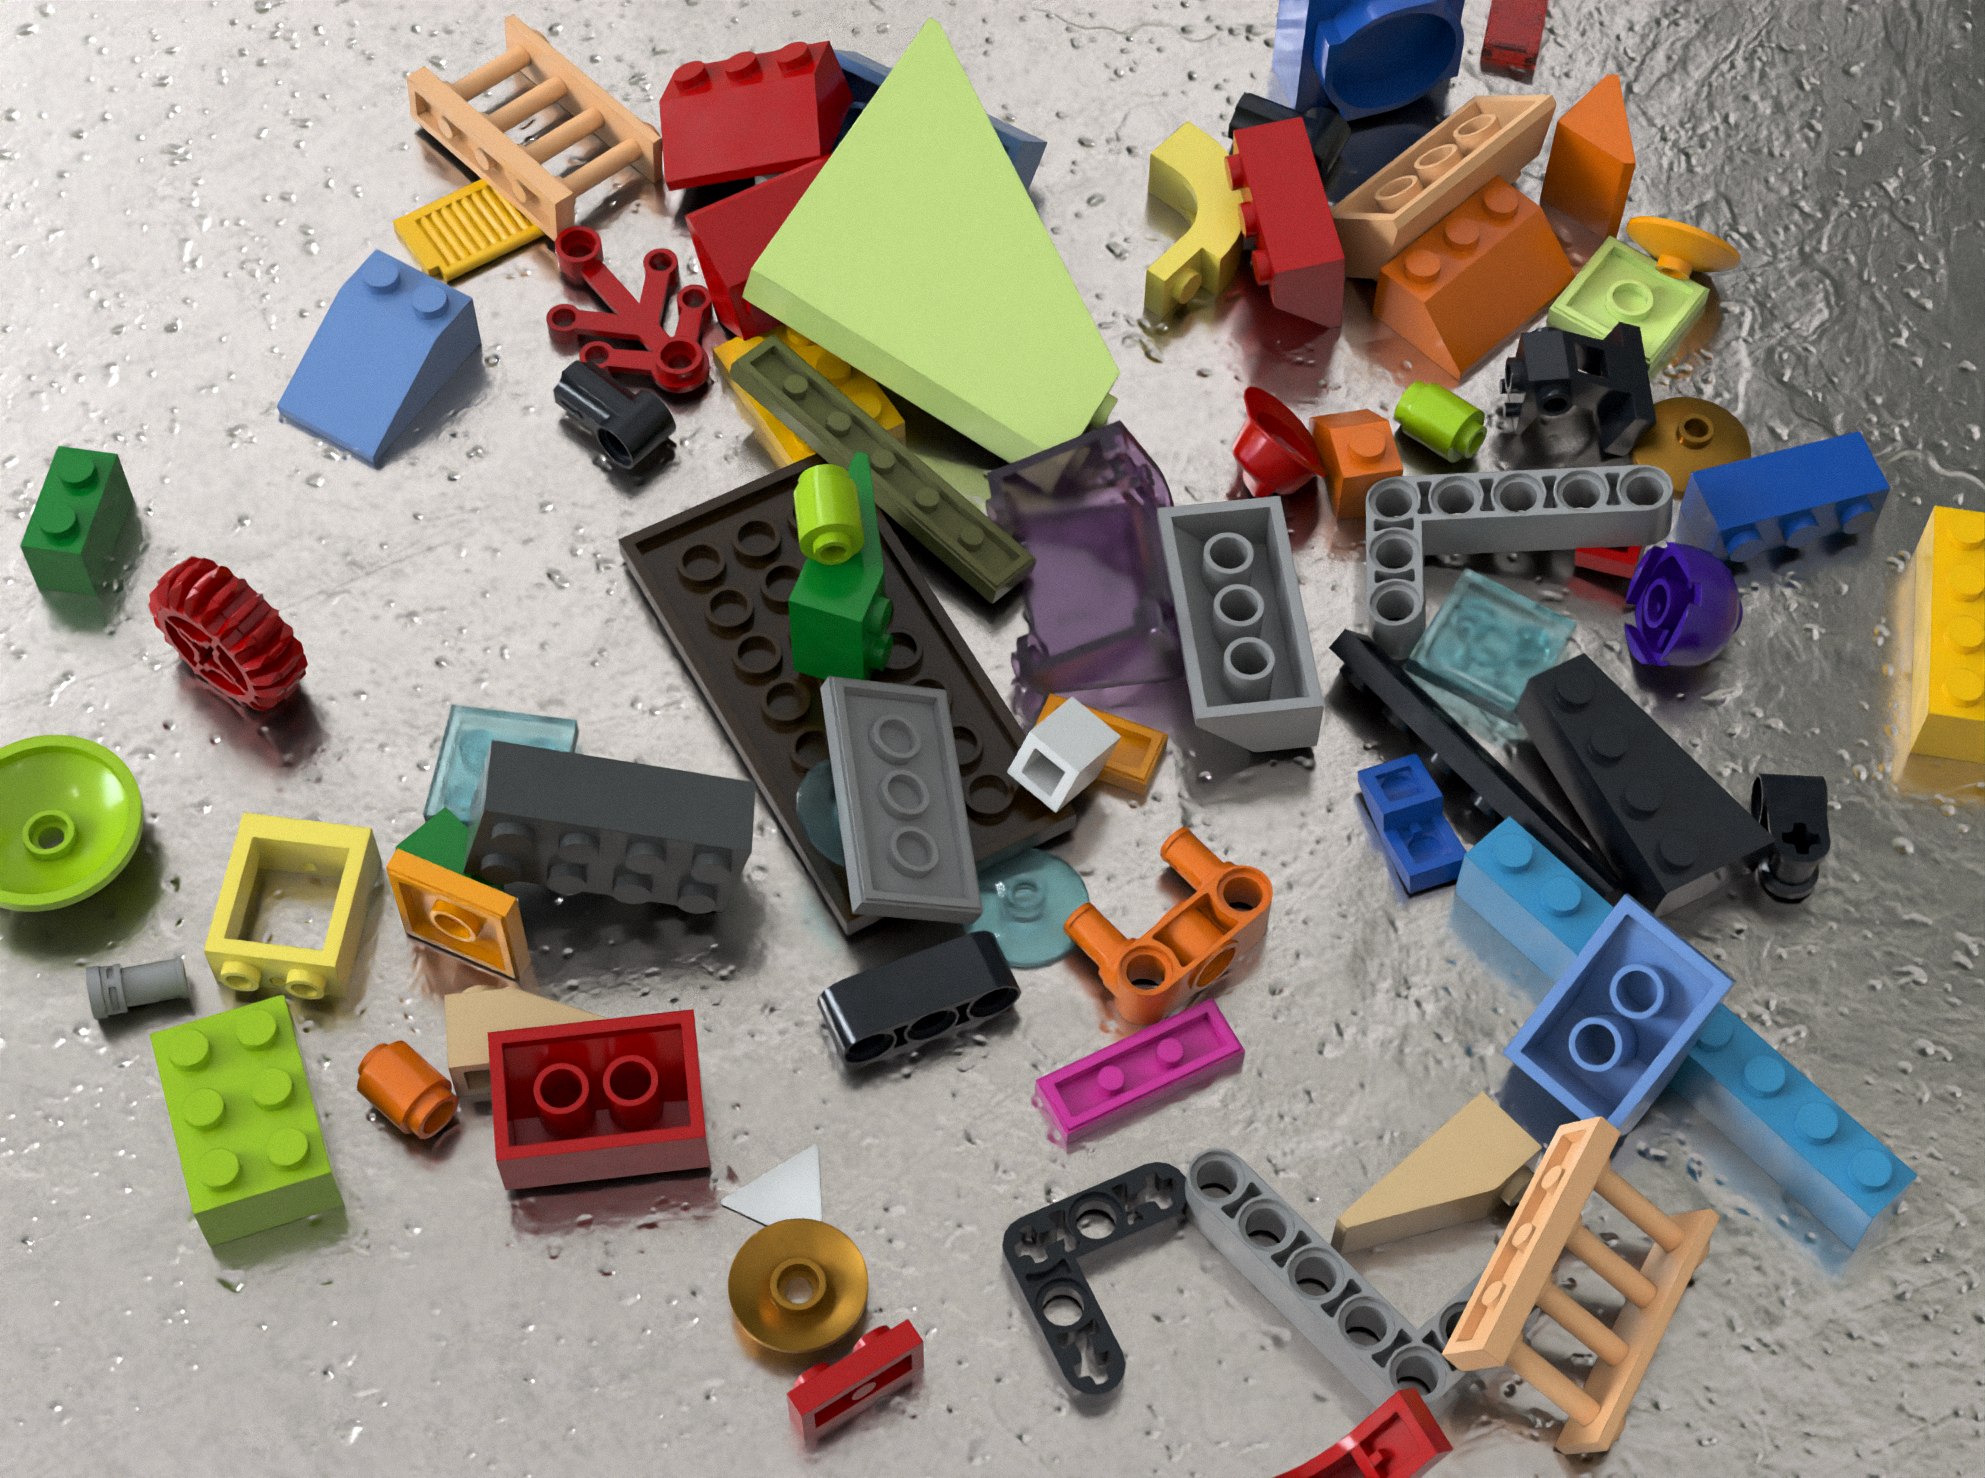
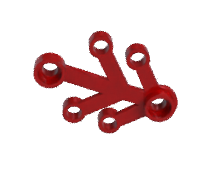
[546,226,713,393]

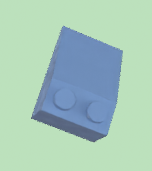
[277,249,481,464]
[1502,894,1737,1137]

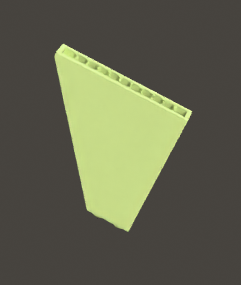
[742,17,1120,487]

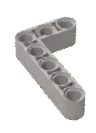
[1366,465,1673,660]
[1184,1148,1541,1419]

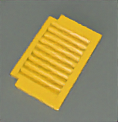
[392,179,546,282]

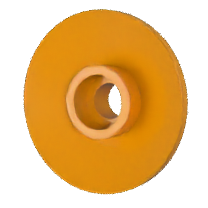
[1626,216,1741,280]

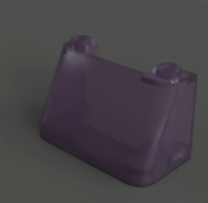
[985,420,1186,695]

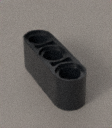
[817,931,1021,1065]

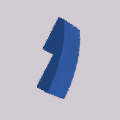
[1358,753,1467,893]

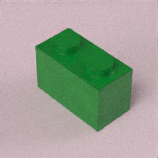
[20,446,133,596]

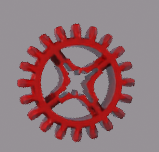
[148,556,308,712]

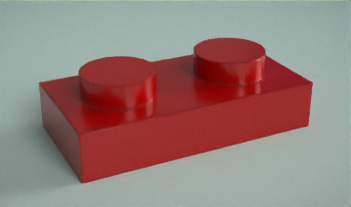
[786,1319,924,1441]

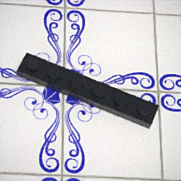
[1329,629,1632,907]

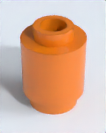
[357,1040,459,1139]

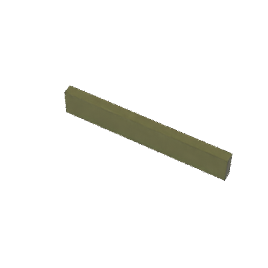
[729,334,1037,604]

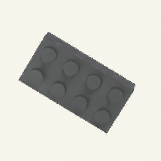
[463,740,756,914]

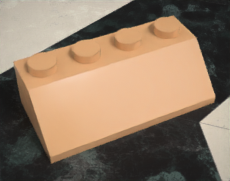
[1330,95,1557,282]

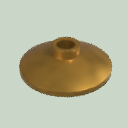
[1631,397,1751,497]
[728,1218,869,1353]

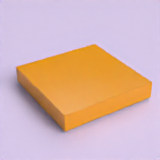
[386,848,531,979]

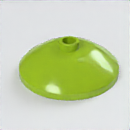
[0,735,144,912]

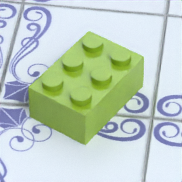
[149,994,344,1247]

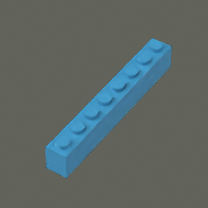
[1455,816,1918,1251]

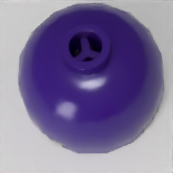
[1625,542,1743,668]

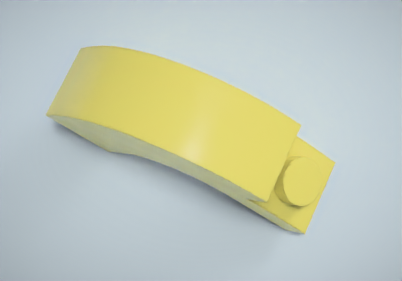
[1144,121,1244,318]

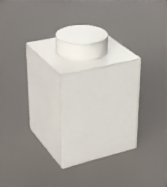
[1007,696,1122,813]

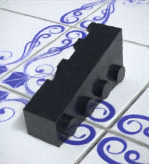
[1514,653,1777,918]

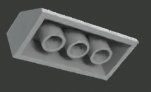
[1157,496,1324,752]

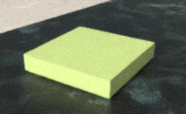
[1546,235,1710,375]

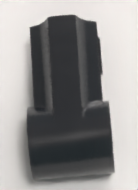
[1228,92,1351,181]
[553,360,676,469]

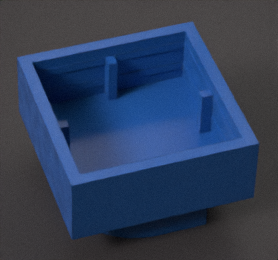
[1272,0,1465,121]

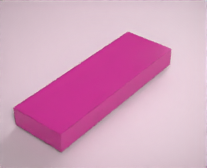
[1035,998,1245,1145]

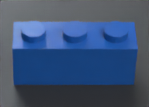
[1680,431,1890,562]

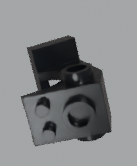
[1499,322,1657,456]

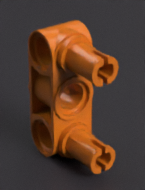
[1063,826,1273,1026]

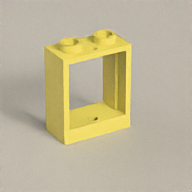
[204,812,381,999]

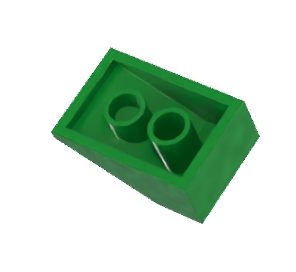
[788,451,894,681]

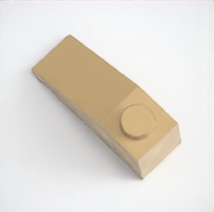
[444,985,610,1097]
[1331,1091,1542,1255]

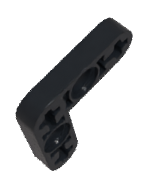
[1002,1162,1187,1407]

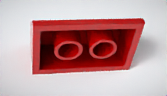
[659,41,854,191]
[1224,116,1345,328]
[685,152,833,341]
[487,1009,711,1191]

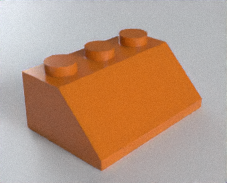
[1372,175,1576,381]

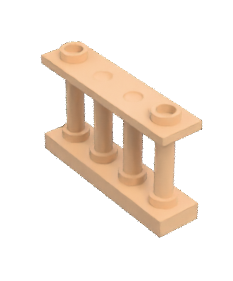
[407,14,663,242]
[1441,1116,1720,1455]

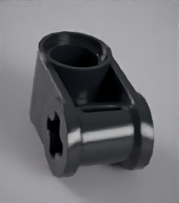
[1750,773,1831,899]

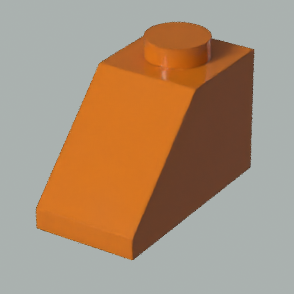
[1309,409,1403,521]

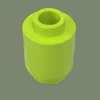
[1394,380,1487,463]
[793,464,865,565]

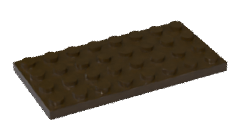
[618,453,1077,935]

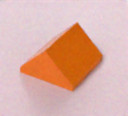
[1540,74,1636,240]

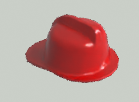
[1231,386,1328,498]

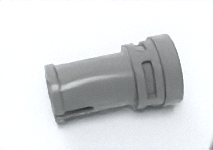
[85,956,189,1020]

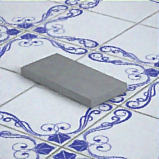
[820,676,983,924]

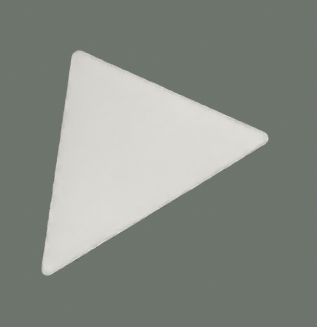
[721,1144,822,1226]

